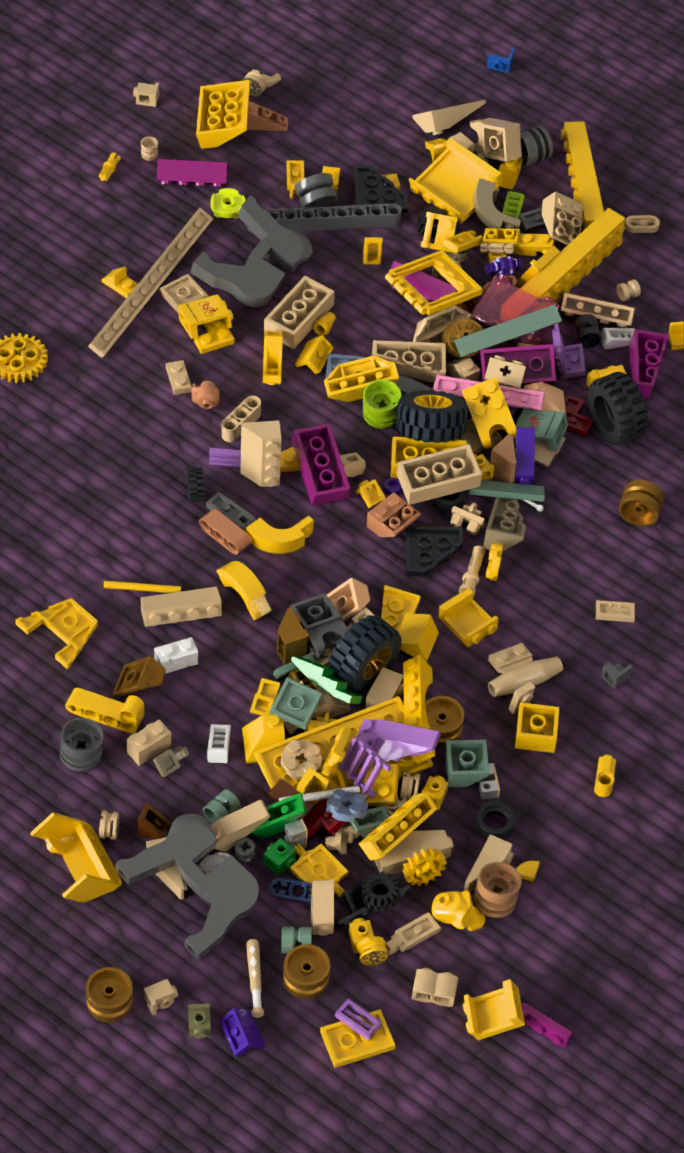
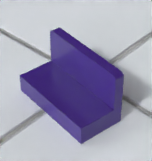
[220,1008,265,1057]

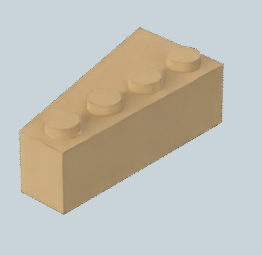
[372,340,446,383]

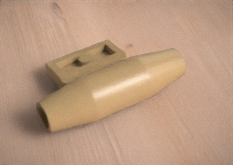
[488,643,563,697]

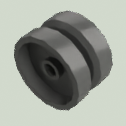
[295,173,338,208]

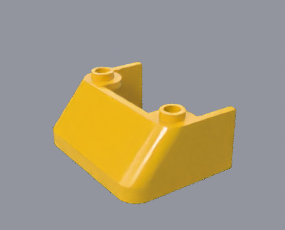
[30,812,122,903]

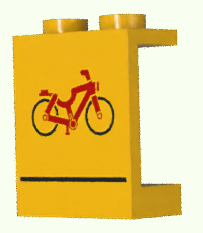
[178,294,233,339]

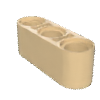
[222,396,261,442]

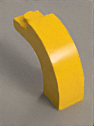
[263,330,283,385]
[246,516,314,554]
[216,561,272,620]

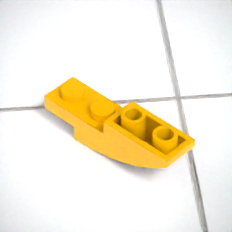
[483,228,555,256]

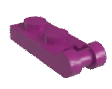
[521,1003,572,1048]

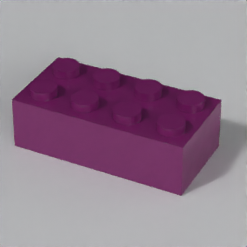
[480,344,556,386]
[291,423,350,506]

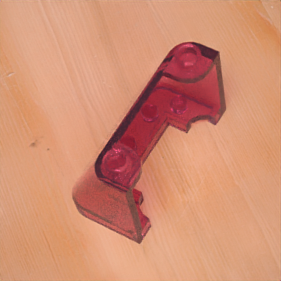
[471,274,559,345]

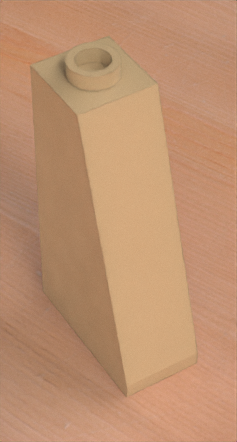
[368,830,454,876]

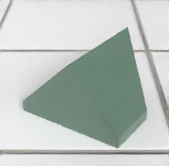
[351,806,389,838]

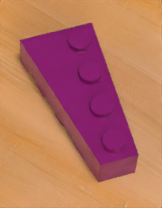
[629,329,669,400]

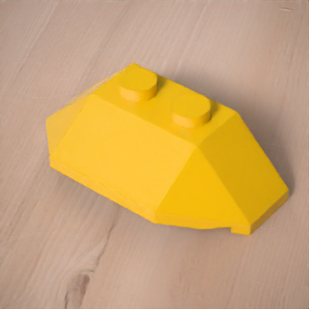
[324,356,399,402]

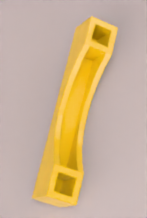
[403,655,435,763]

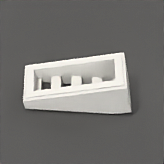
[601,328,635,349]
[207,724,231,763]

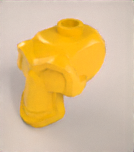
[431,890,485,931]

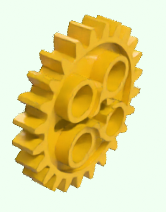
[0,333,48,383]

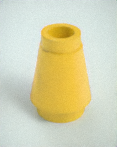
[313,312,336,336]

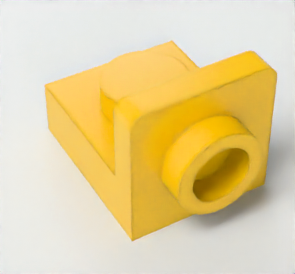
[355,479,386,508]

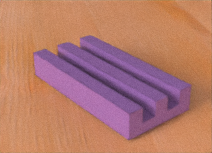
[209,448,241,467]
[335,999,382,1041]

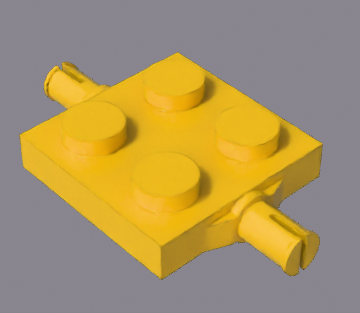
[320,727,352,779]
[290,843,348,898]

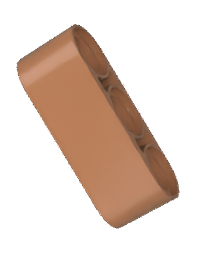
[199,509,251,555]

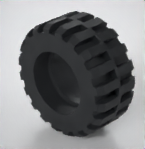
[587,372,649,446]

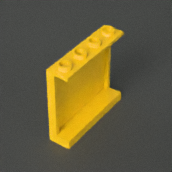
[409,138,503,224]

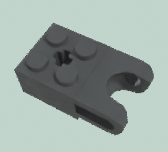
[290,593,349,660]

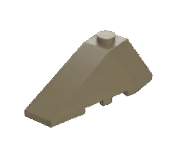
[483,497,526,552]

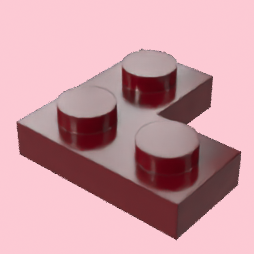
[565,394,594,437]
[303,798,347,838]

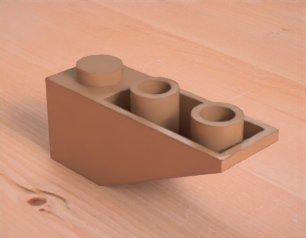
[247,101,288,131]

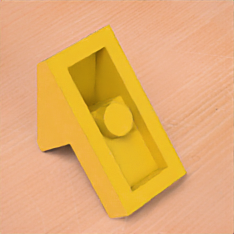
[425,138,447,162]
[102,267,138,298]

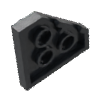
[354,165,408,213]
[406,526,463,576]

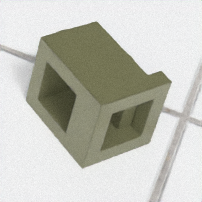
[188,1004,211,1039]

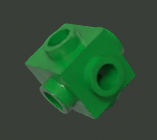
[264,838,296,876]

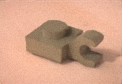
[153,746,189,777]

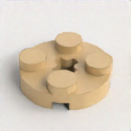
[281,740,322,780]

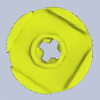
[211,188,245,219]

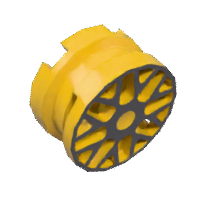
[357,936,389,966]

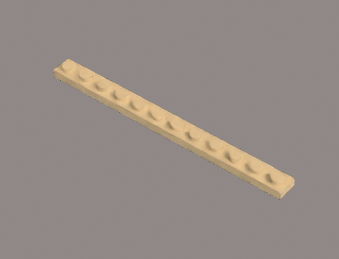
[88,208,213,358]

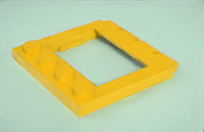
[385,250,483,315]

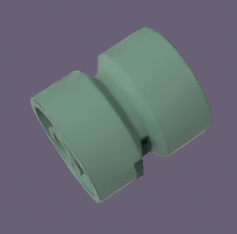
[203,789,242,824]
[281,926,311,954]

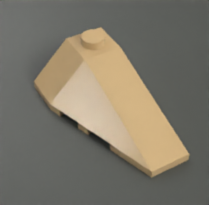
[412,100,486,135]

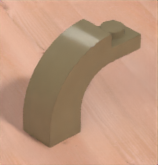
[473,178,521,229]

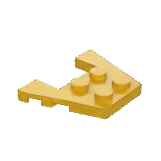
[16,598,98,669]

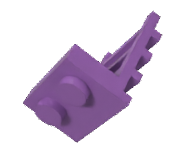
[552,323,586,380]
[338,732,391,798]

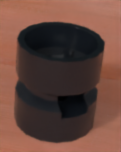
[574,314,602,348]

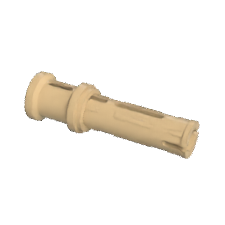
[459,546,485,597]

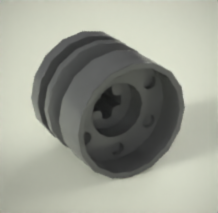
[520,125,553,168]
[59,718,104,772]

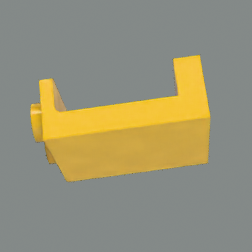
[438,588,499,647]
[463,979,525,1040]

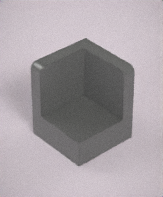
[601,662,633,689]

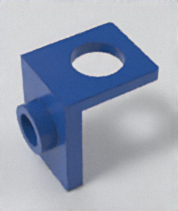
[487,48,515,73]

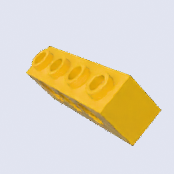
[359,792,438,860]

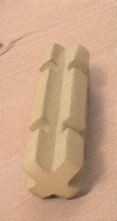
[480,243,514,254]

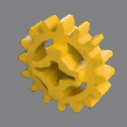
[402,847,447,886]

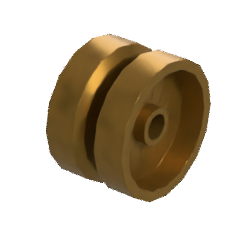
[618,480,664,526]
[425,696,464,748]
[283,944,330,999]
[86,967,133,1023]

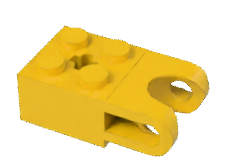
[462,377,517,450]

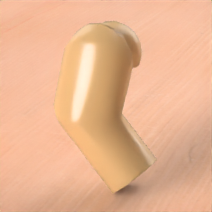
[261,73,281,87]

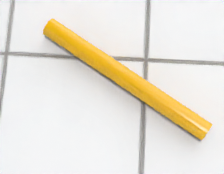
[104,581,181,593]

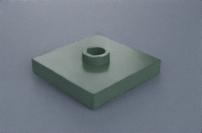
[269,677,323,730]

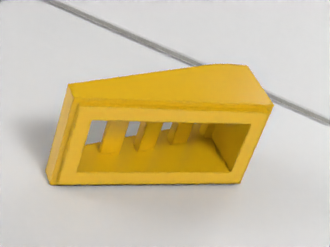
[363,237,383,264]

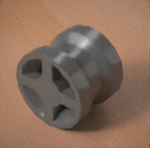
[235,838,255,864]

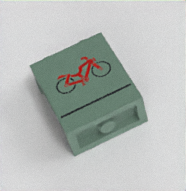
[513,409,568,451]

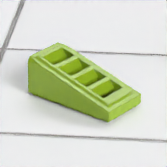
[502,191,525,219]

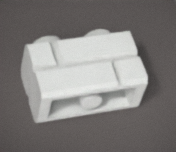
[154,637,198,674]

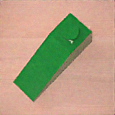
[251,793,306,839]

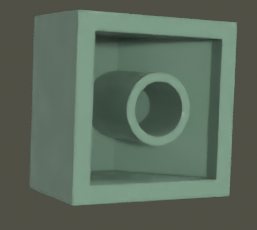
[445,740,489,788]

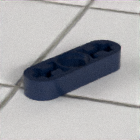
[269,878,312,903]

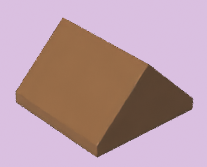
[490,434,516,483]

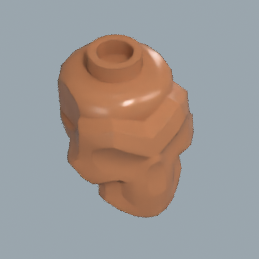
[191,381,220,409]

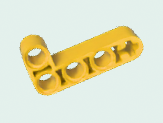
[65,688,144,733]

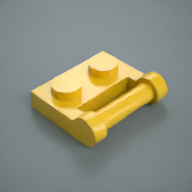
[420,212,458,252]

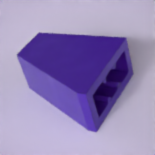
[515,427,535,485]

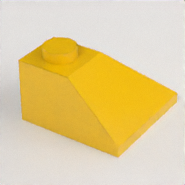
[242,714,285,763]

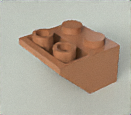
[366,492,421,537]

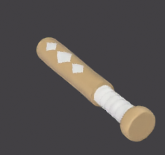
[246,939,264,1018]

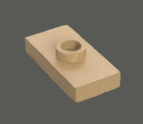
[596,600,635,622]

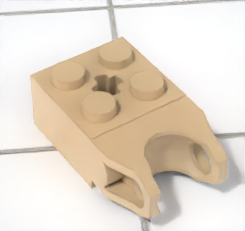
[470,118,522,162]

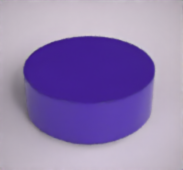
[384,478,402,495]

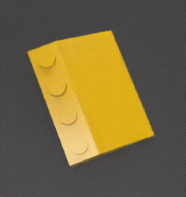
[196,80,250,149]

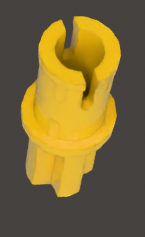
[99,153,121,181]

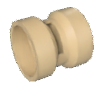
[141,137,158,161]
[617,279,641,301]

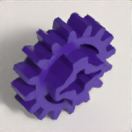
[484,256,524,278]

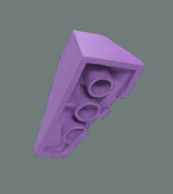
[357,719,441,766]

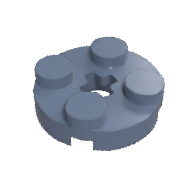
[326,789,368,822]

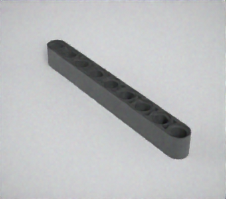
[247,204,402,233]

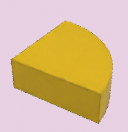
[516,861,540,882]

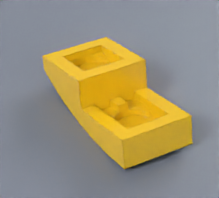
[250,678,281,716]

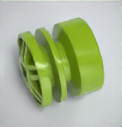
[363,379,402,429]

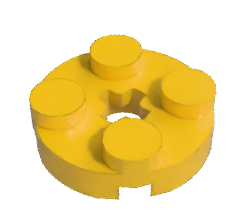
[486,542,503,581]

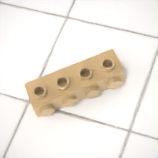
[561,293,636,328]
[140,586,222,627]

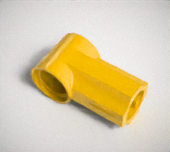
[594,755,616,797]

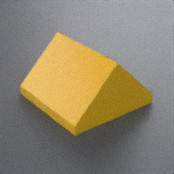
[398,613,439,662]

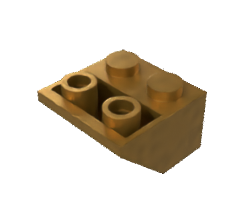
[277,608,309,665]

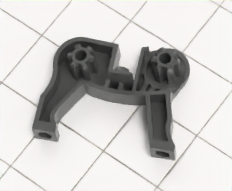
[190,195,313,308]
[115,814,259,961]

